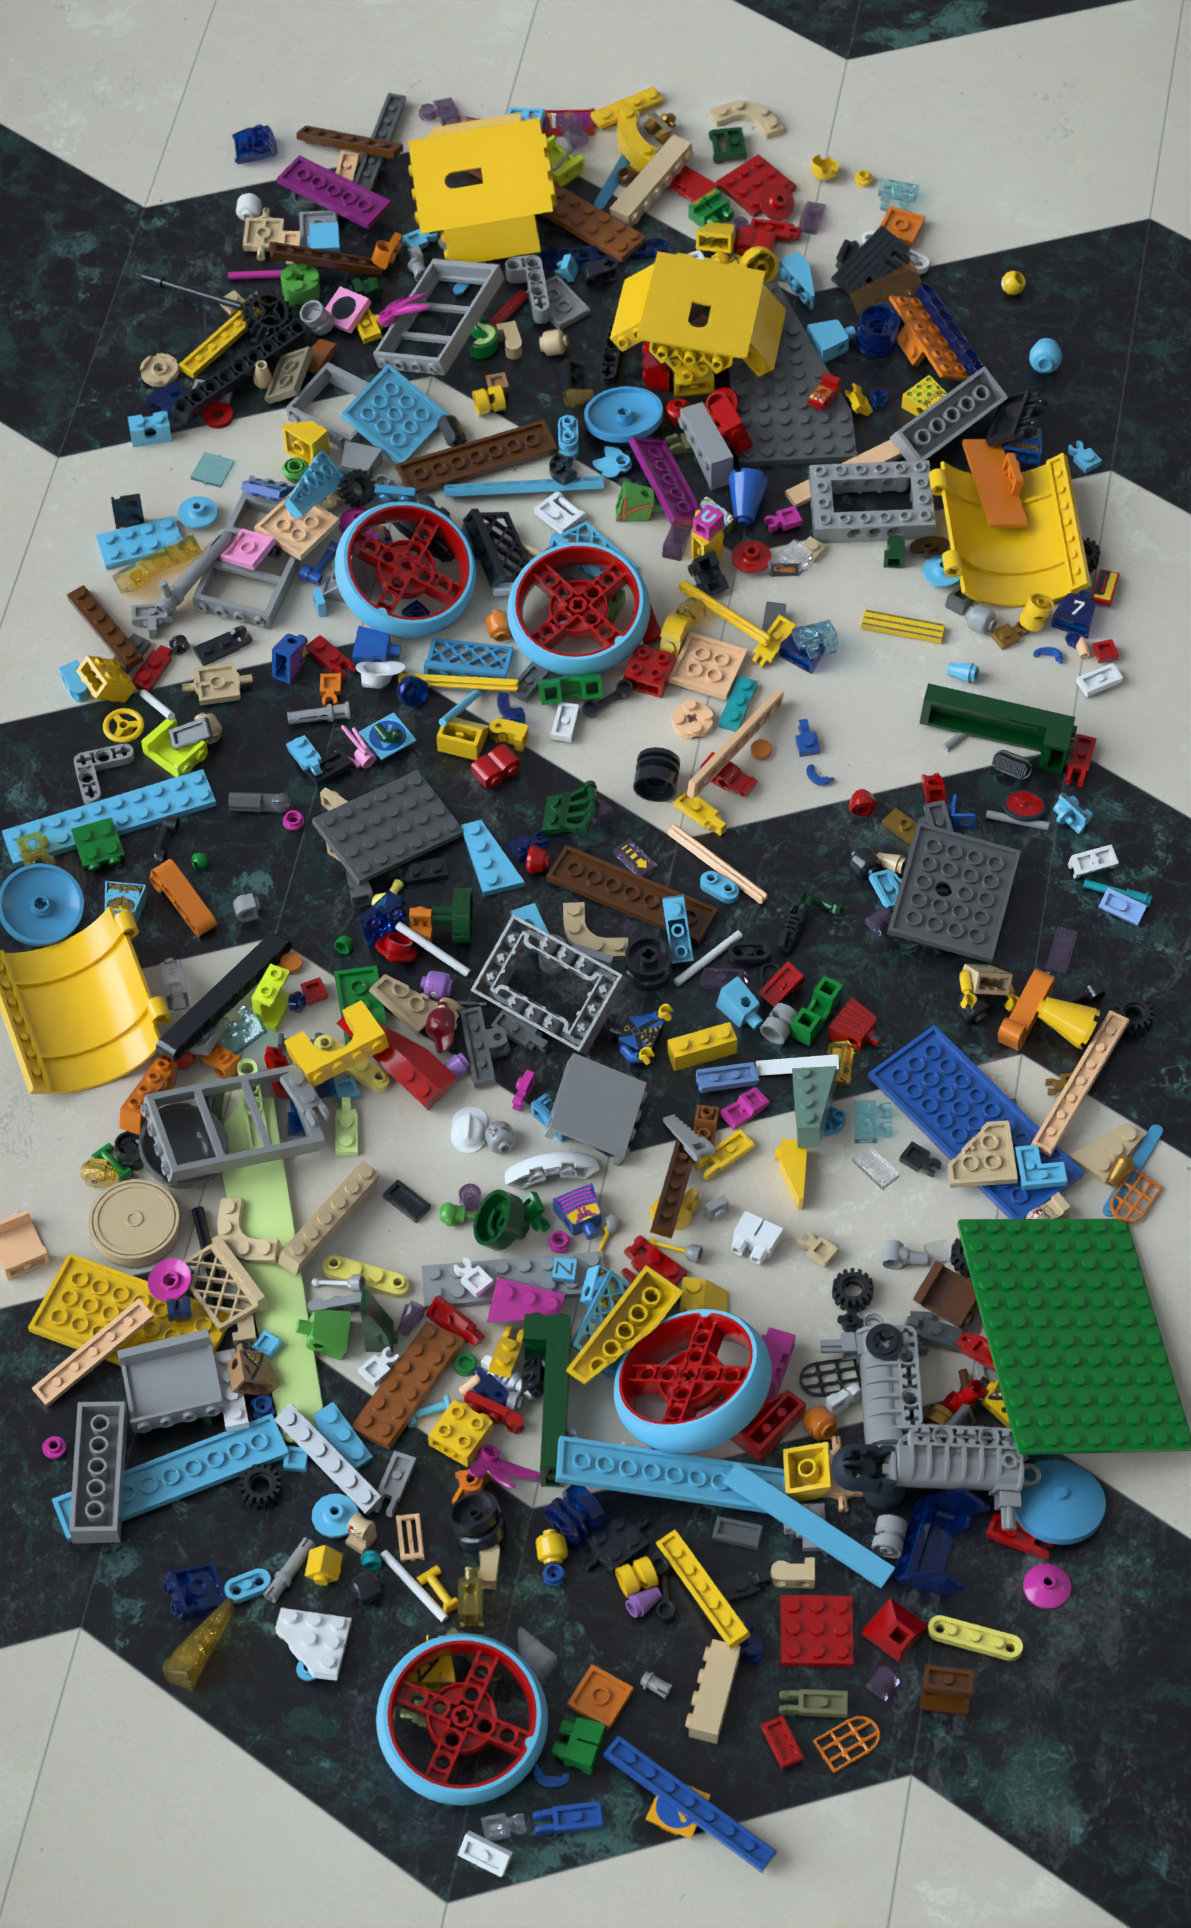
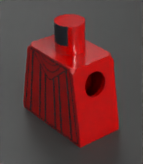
[828,998,884,1050]

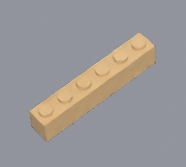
[610,134,693,228]
[278,1160,380,1277]

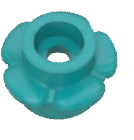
[360,1550,383,1571]

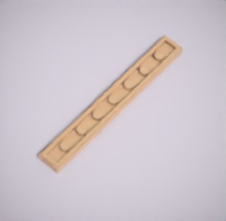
[785,440,903,508]
[687,688,784,799]
[1031,1010,1130,1157]

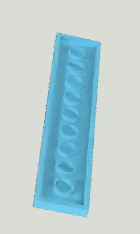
[2,769,217,868]
[52,1414,289,1543]
[556,1436,786,1514]

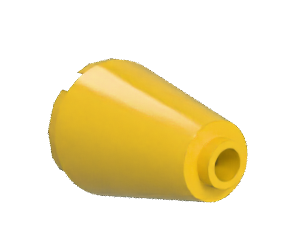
[1036,997,1100,1049]

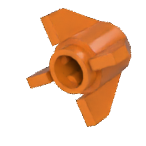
[452,1470,492,1505]

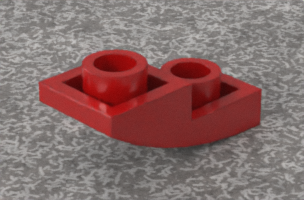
[632,604,661,645]

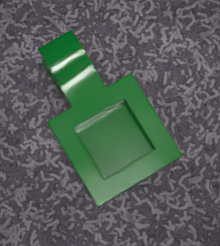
[522,1191,550,1233]

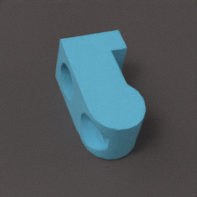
[59,660,90,703]

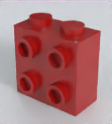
[710,397,754,456]
[623,644,676,699]

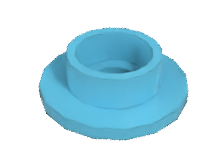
[178,496,218,529]
[923,554,960,588]
[312,1494,358,1538]

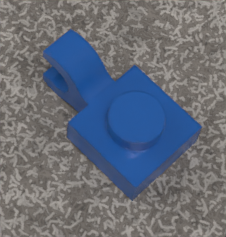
[795,719,820,757]

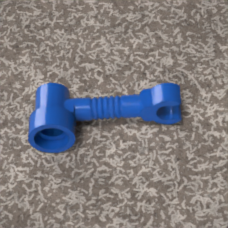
[299,541,338,585]

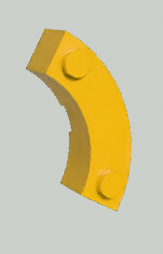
[616,105,659,172]

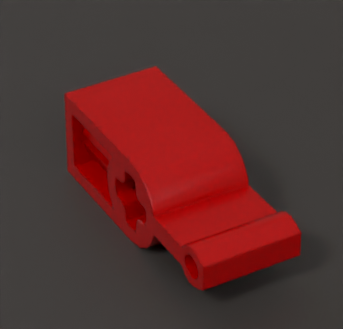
[700,752,757,798]

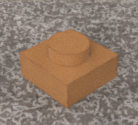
[486,372,509,393]

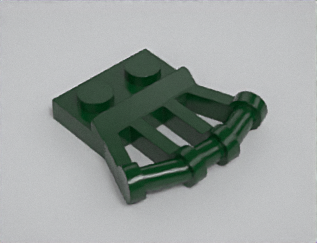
[541,780,600,836]

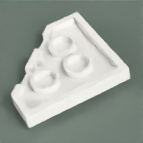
[276,1608,351,1681]

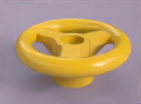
[103,708,144,743]

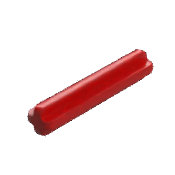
[487,290,528,327]

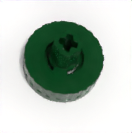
[432,887,473,943]
[473,1189,529,1251]

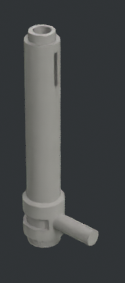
[155,529,233,616]

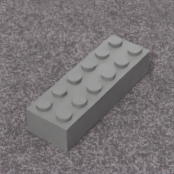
[890,366,1008,461]
[69,1401,128,1543]

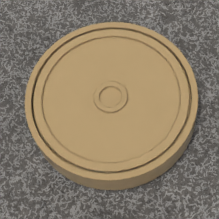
[89,1179,181,1267]

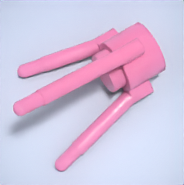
[335,725,376,769]

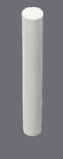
[140,689,175,720]

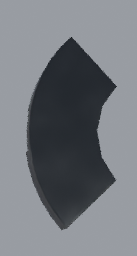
[549,453,577,486]

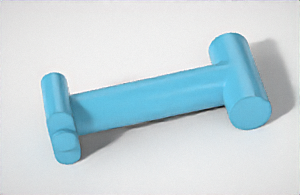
[408,1395,451,1428]

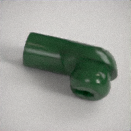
[373,723,403,743]

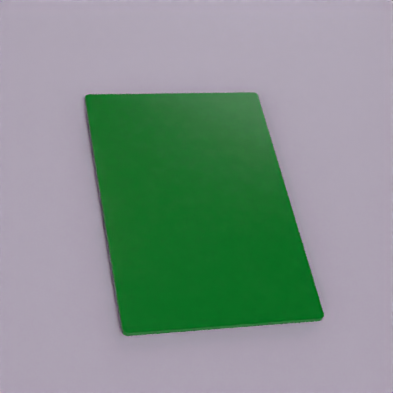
[957,1219,1191,1455]

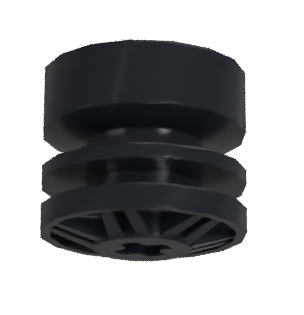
[633,747,680,802]

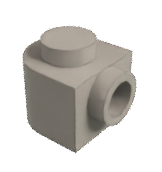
[233,893,261,922]

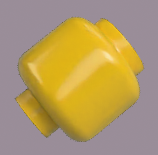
[536,1529,568,1566]

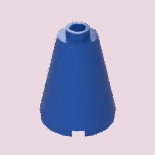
[729,468,769,526]

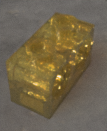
[16,831,56,866]

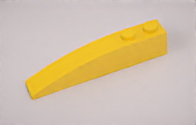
[566,1265,683,1385]

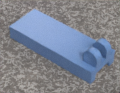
[696,1062,759,1093]

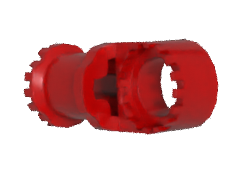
[942,1379,987,1414]

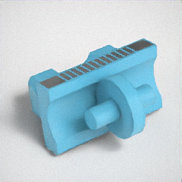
[1053,793,1093,834]

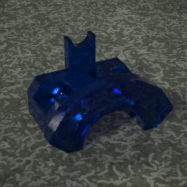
[497,692,526,724]

